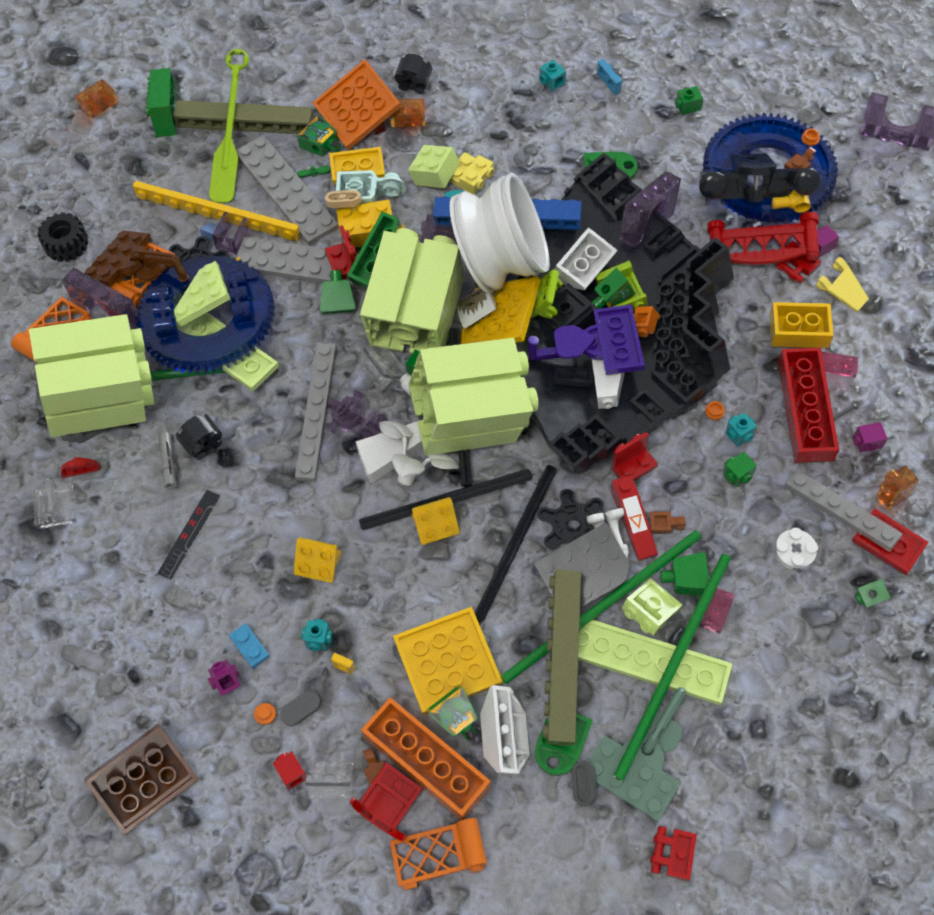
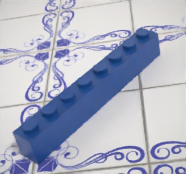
[433,196,582,230]

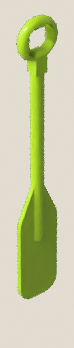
[209,49,249,203]

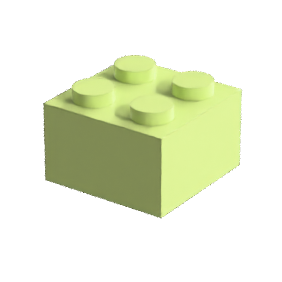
[408,145,460,188]

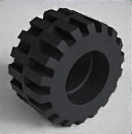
[37,212,89,262]

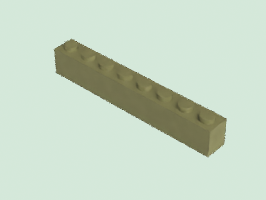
[173,100,314,134]
[543,569,581,746]

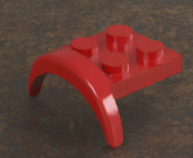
[350,762,423,841]

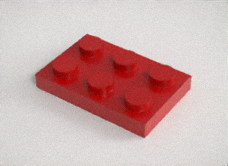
[852,508,928,575]

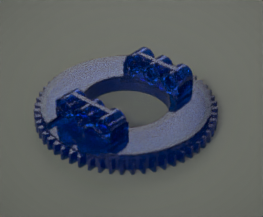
[702,113,838,223]
[135,255,275,374]

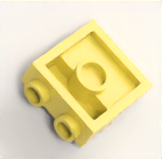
[449,152,495,195]

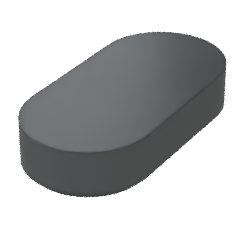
[280,691,321,726]
[572,760,597,807]

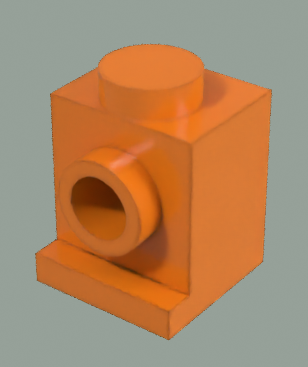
[634,306,660,337]

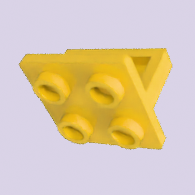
[411,497,460,545]
[294,537,342,583]

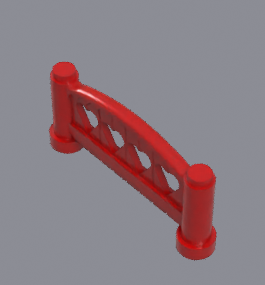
[707,212,819,265]

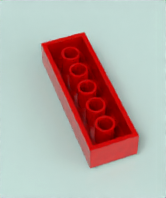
[778,347,839,463]

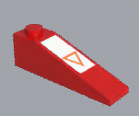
[610,475,658,561]

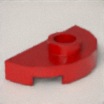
[60,457,101,478]

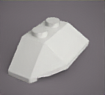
[480,685,530,775]

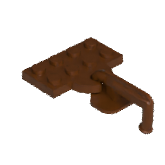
[80,230,189,287]

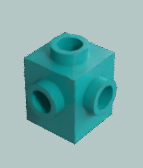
[539,60,566,91]
[725,412,756,447]
[301,619,333,651]

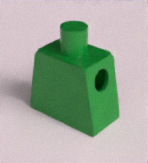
[320,270,357,315]
[660,552,709,596]

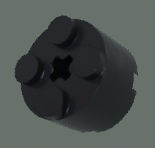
[394,54,433,94]
[176,414,222,460]

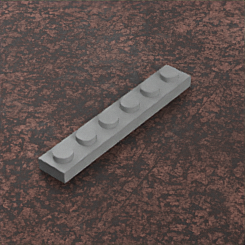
[785,469,902,552]

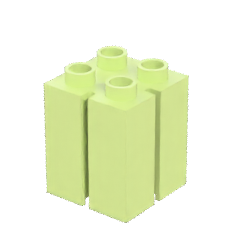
[360,228,464,354]
[29,314,154,437]
[408,338,538,456]

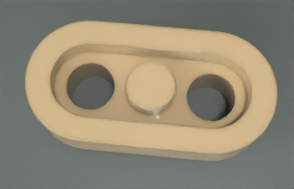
[325,190,362,209]

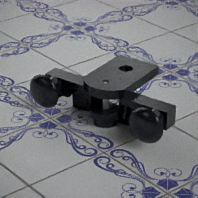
[699,153,821,202]

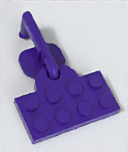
[528,304,645,375]

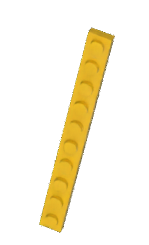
[133,181,301,241]

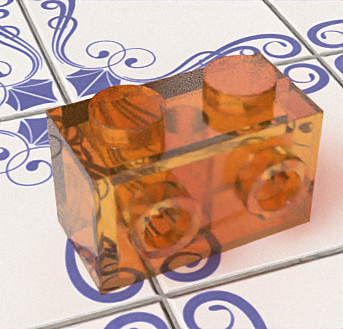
[75,79,118,119]
[390,98,426,127]
[877,465,919,510]

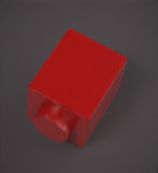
[273,751,308,791]

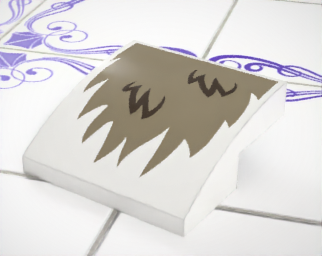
[457,288,496,329]

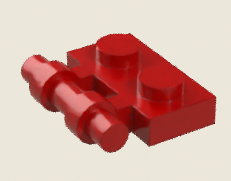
[774,241,822,284]
[650,826,697,881]

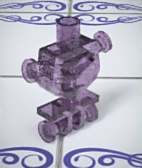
[325,390,388,440]

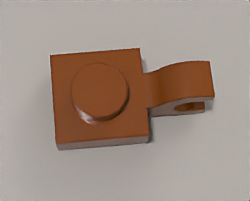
[784,147,816,169]
[650,512,686,534]
[363,748,384,785]

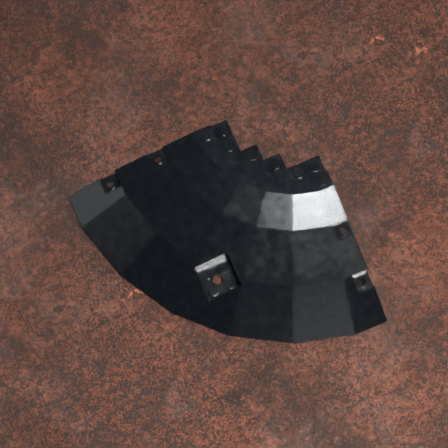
[515,153,734,473]

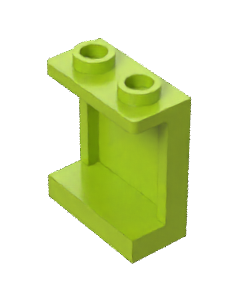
[595,261,648,311]

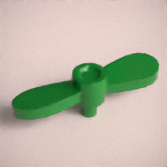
[297,166,330,177]

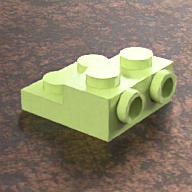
[621,578,683,636]

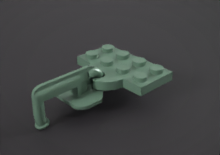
[588,687,686,822]

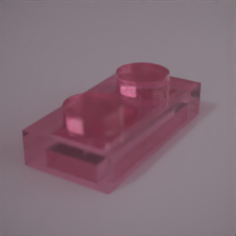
[821,351,859,377]
[700,588,735,634]

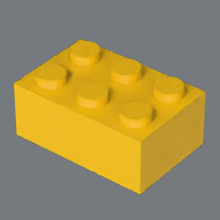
[336,200,392,248]
[769,302,834,348]

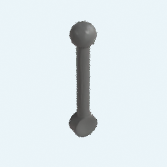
[833,401,860,422]

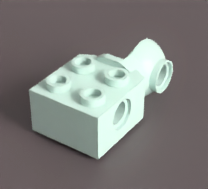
[336,170,406,204]

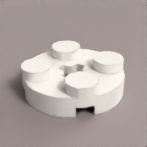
[775,528,818,570]

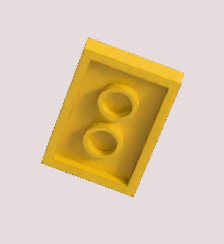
[329,147,385,185]

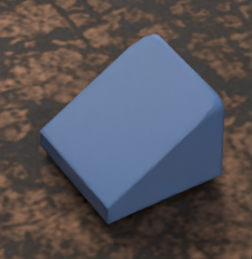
[200,222,226,242]

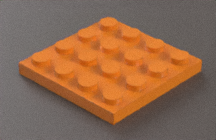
[312,59,402,150]

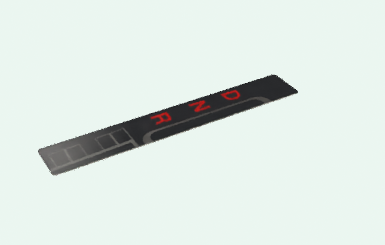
[157,490,220,579]

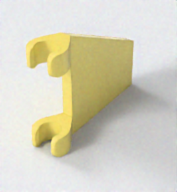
[816,257,869,312]

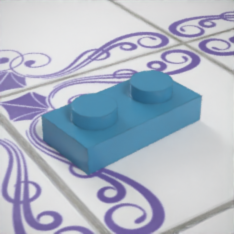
[597,59,622,95]
[229,623,270,669]

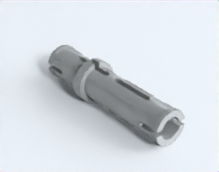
[158,432,177,489]

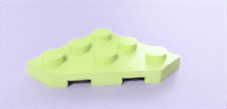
[174,261,230,327]

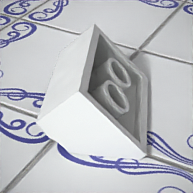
[554,227,617,290]

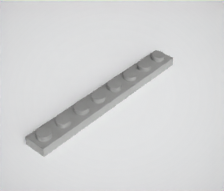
[295,343,336,482]

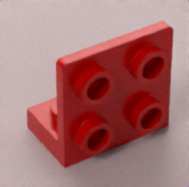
[325,225,357,279]
[611,432,658,481]

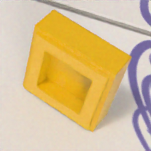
[331,653,355,674]

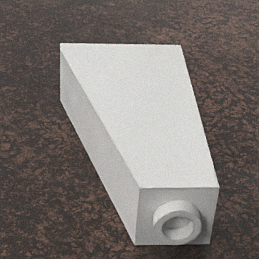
[591,358,624,409]
[356,420,423,483]

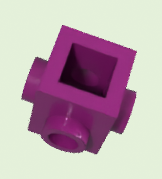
[208,659,241,696]

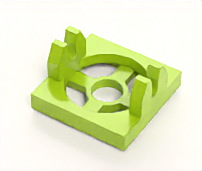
[531,269,563,319]

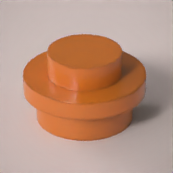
[801,129,820,146]
[705,401,725,420]
[254,703,276,725]

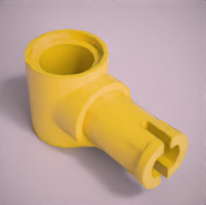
[772,190,811,213]

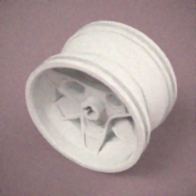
[450,173,550,293]

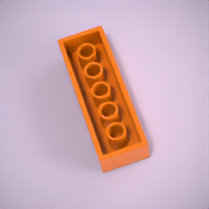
[361,697,491,820]

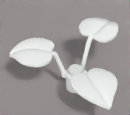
[379,421,460,486]

